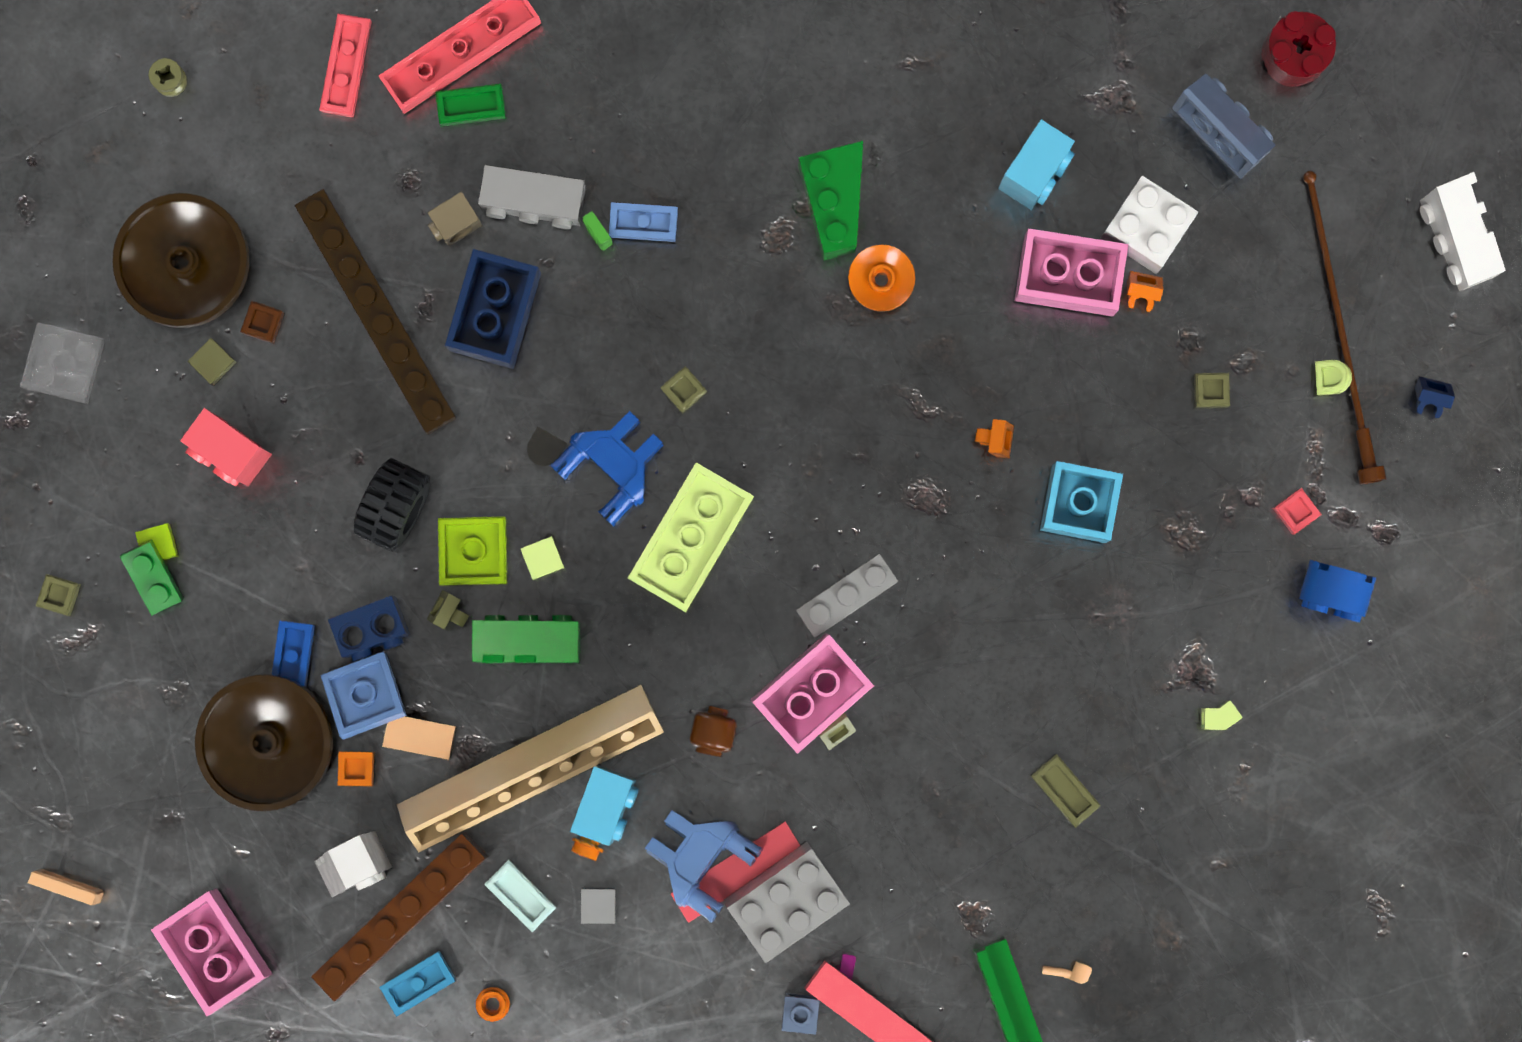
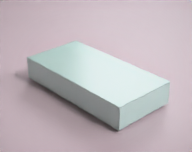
[484,860,557,932]

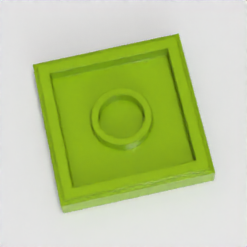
[438,517,507,586]

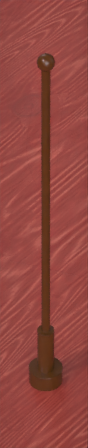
[1303,171,1387,485]

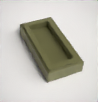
[1030,754,1101,828]

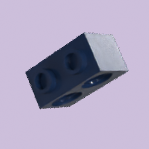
[328,595,410,662]

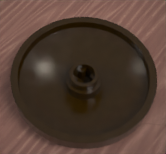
[112,193,249,328]
[195,674,333,811]

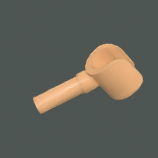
[1042,961,1092,984]

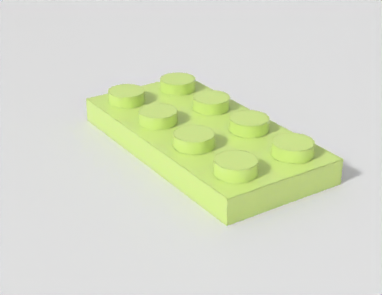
[628,463,754,612]

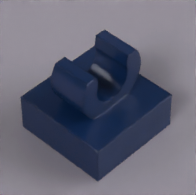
[1415,376,1455,418]

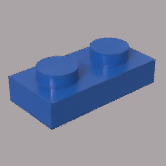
[272,621,315,688]

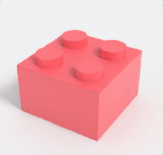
[180,408,272,487]

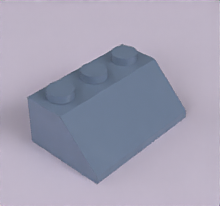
[1172,74,1276,179]

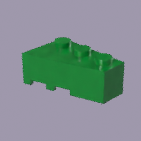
[472,615,580,663]

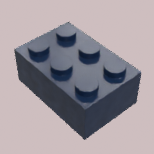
[445,249,541,369]

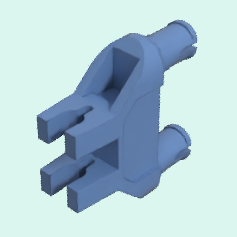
[645,810,763,923]

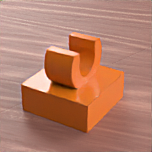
[1127,271,1164,312]
[975,419,1014,459]

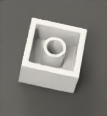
[1101,176,1198,274]

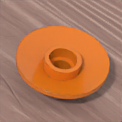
[848,245,915,311]

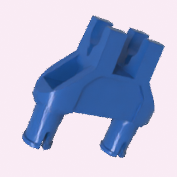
[550,411,664,527]

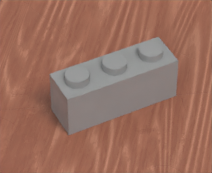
[478,165,586,229]

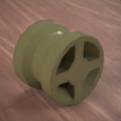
[148,58,187,97]

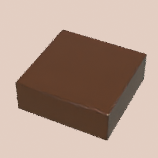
[240,301,285,344]

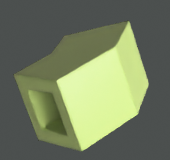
[1201,700,1243,730]

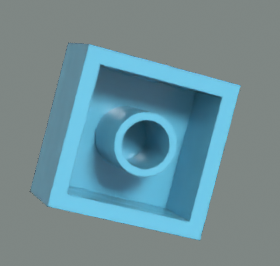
[998,119,1075,210]
[1040,461,1123,543]
[570,765,639,846]

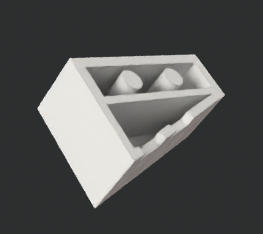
[1420,172,1506,291]
[314,831,392,897]

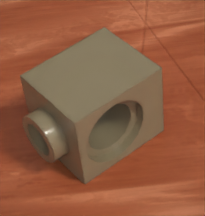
[427,191,483,246]

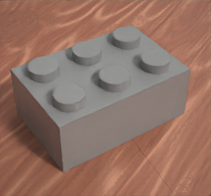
[724,842,850,963]

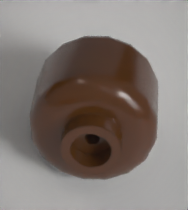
[689,706,737,757]

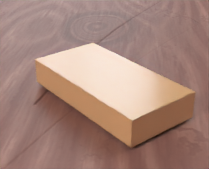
[382,716,457,760]
[28,869,104,905]

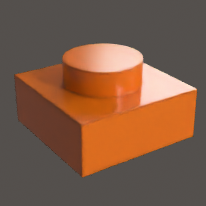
[337,751,374,786]

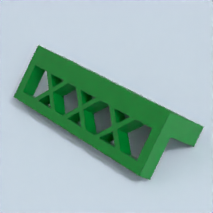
[973,938,1043,1042]

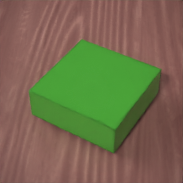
[582,211,613,251]

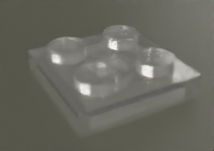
[20,322,105,405]

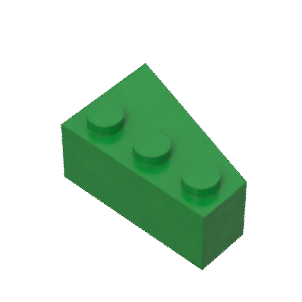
[798,141,863,261]

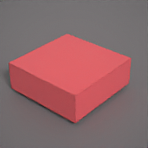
[1273,488,1322,535]

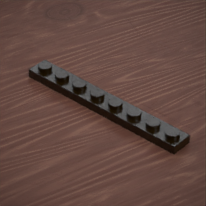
[294,189,456,435]

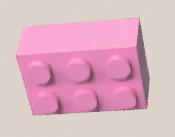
[1014,228,1128,316]
[151,889,272,1016]

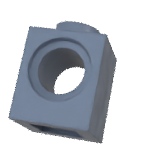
[781,992,820,1035]

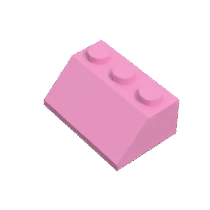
[750,633,874,754]

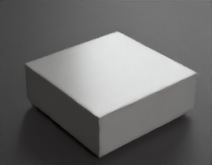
[581,889,616,924]

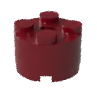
[1261,11,1336,87]

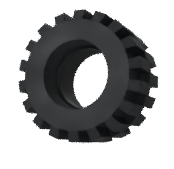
[354,458,430,552]

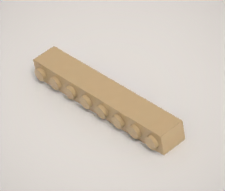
[396,685,664,853]

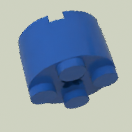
[1299,560,1376,623]

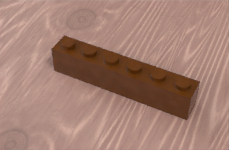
[311,832,489,1002]

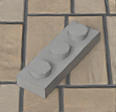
[796,554,898,638]

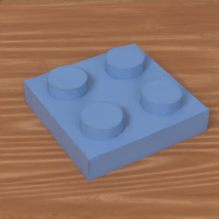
[320,651,407,740]

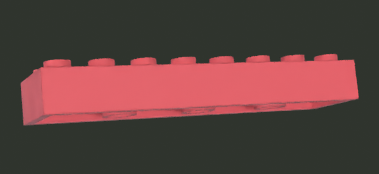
[378,0,541,114]

